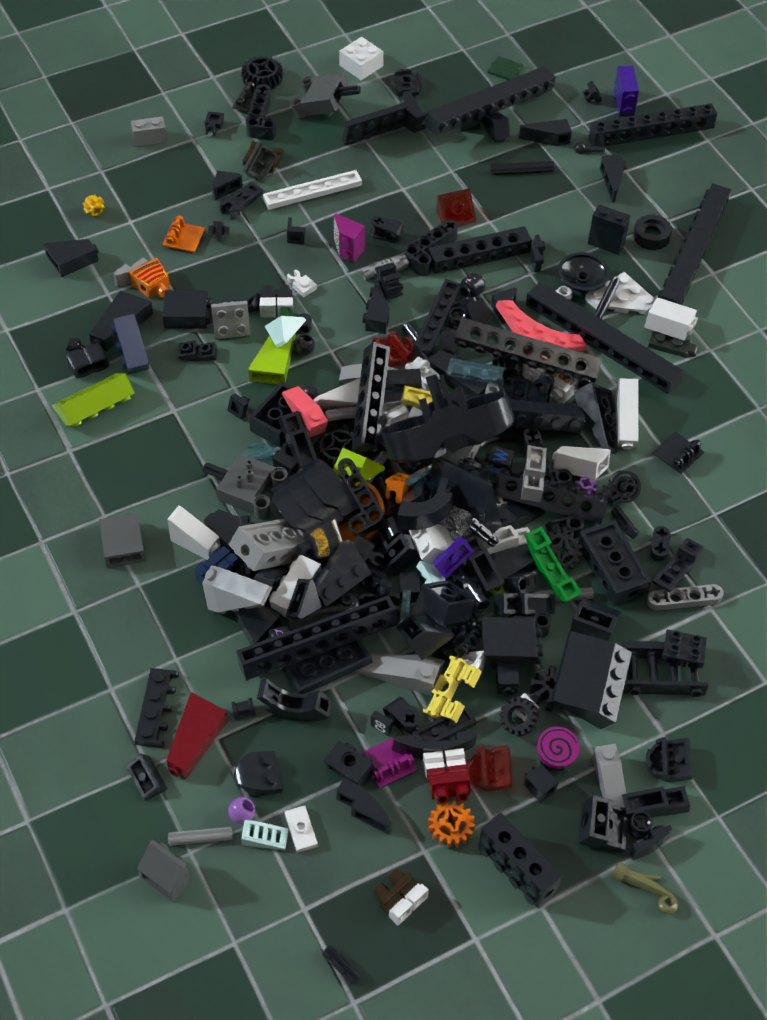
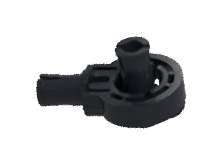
[589,470,641,506]

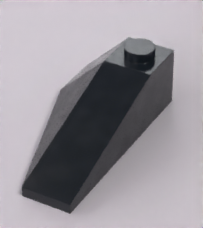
[574,382,617,454]

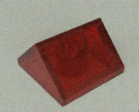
[436,188,477,225]

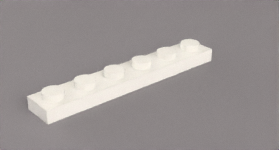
[263,170,362,210]

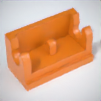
[385,472,415,504]

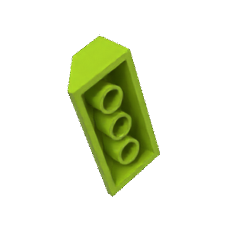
[52,373,135,427]

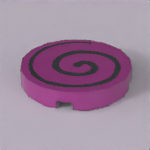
[536,726,580,769]

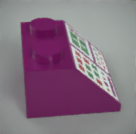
[334,213,365,263]

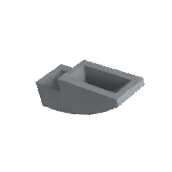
[521,445,547,502]

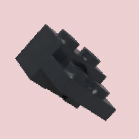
[578,795,628,852]

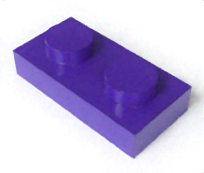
[432,536,474,579]

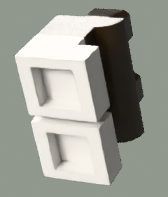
[374,869,429,926]

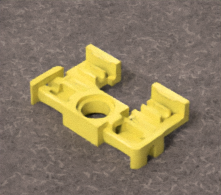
[423,656,482,723]

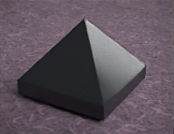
[247,293,260,313]

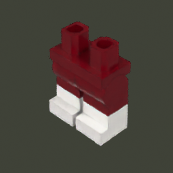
[423,748,470,805]

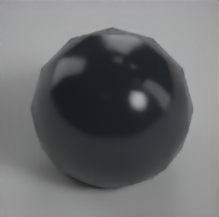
[293,334,315,356]

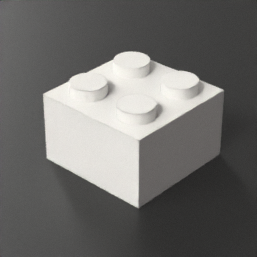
[339,37,383,80]

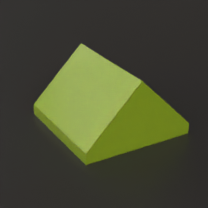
[333,448,385,486]

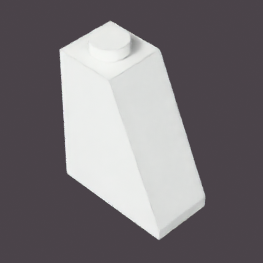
[552,446,611,480]
[167,505,221,560]

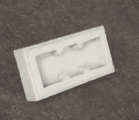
[284,805,318,853]

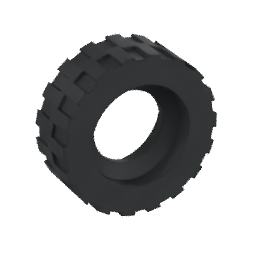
[633,214,672,251]

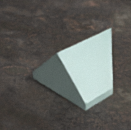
[265,316,306,348]

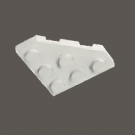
[585,272,656,315]

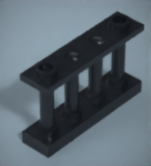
[621,641,708,697]

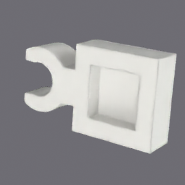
[287,270,317,297]

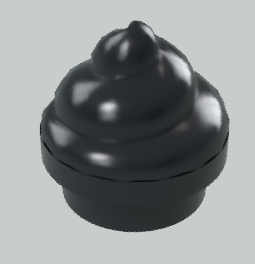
[66,337,84,353]

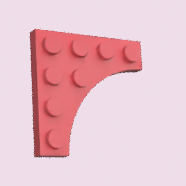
[496,300,587,355]

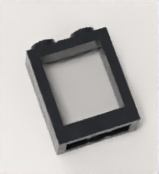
[384,368,422,403]

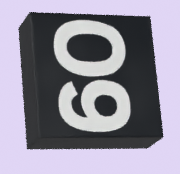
[371,711,392,736]

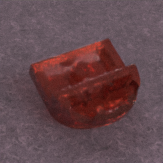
[371,331,414,367]
[466,745,513,791]

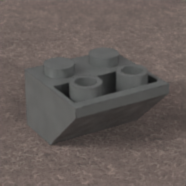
[137,839,190,902]

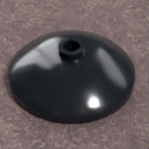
[557,252,610,292]

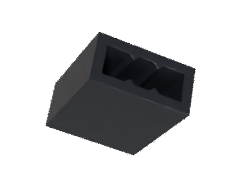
[588,204,631,255]
[163,290,212,329]

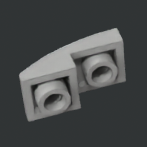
[113,258,148,287]

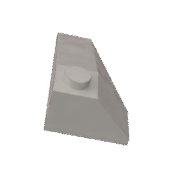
[202,565,272,614]
[355,654,445,696]

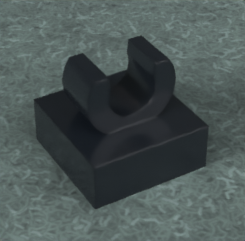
[583,80,603,103]
[227,394,250,419]

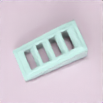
[241,820,289,850]

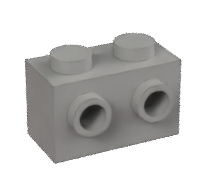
[131,116,167,147]

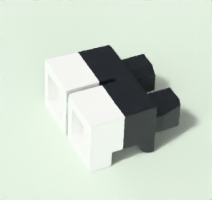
[260,285,293,317]

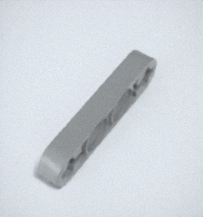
[647,584,724,611]

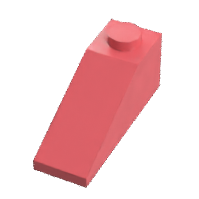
[282,386,328,438]

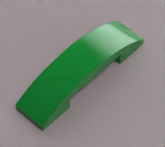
[525,526,582,603]

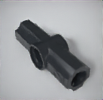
[448,565,490,613]

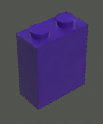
[614,66,639,116]

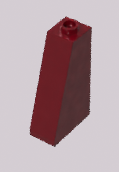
[166,692,228,780]

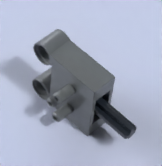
[290,73,361,118]
[203,453,288,520]

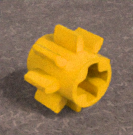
[83,195,105,216]

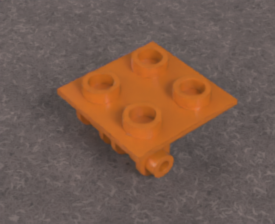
[162,215,205,253]

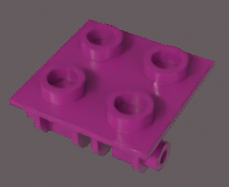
[360,738,417,789]

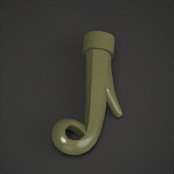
[612,862,678,914]

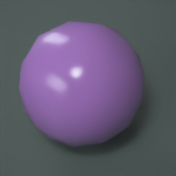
[228,797,255,825]

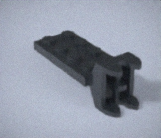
[342,89,427,145]

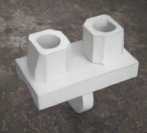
[405,357,440,390]

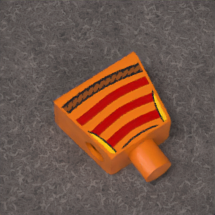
[129,258,170,298]

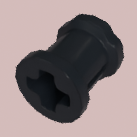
[231,697,256,720]

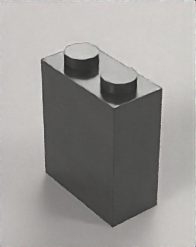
[99,513,146,568]

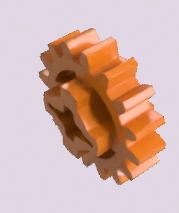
[428,800,475,848]

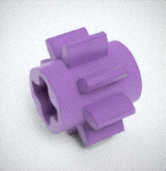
[574,477,597,494]

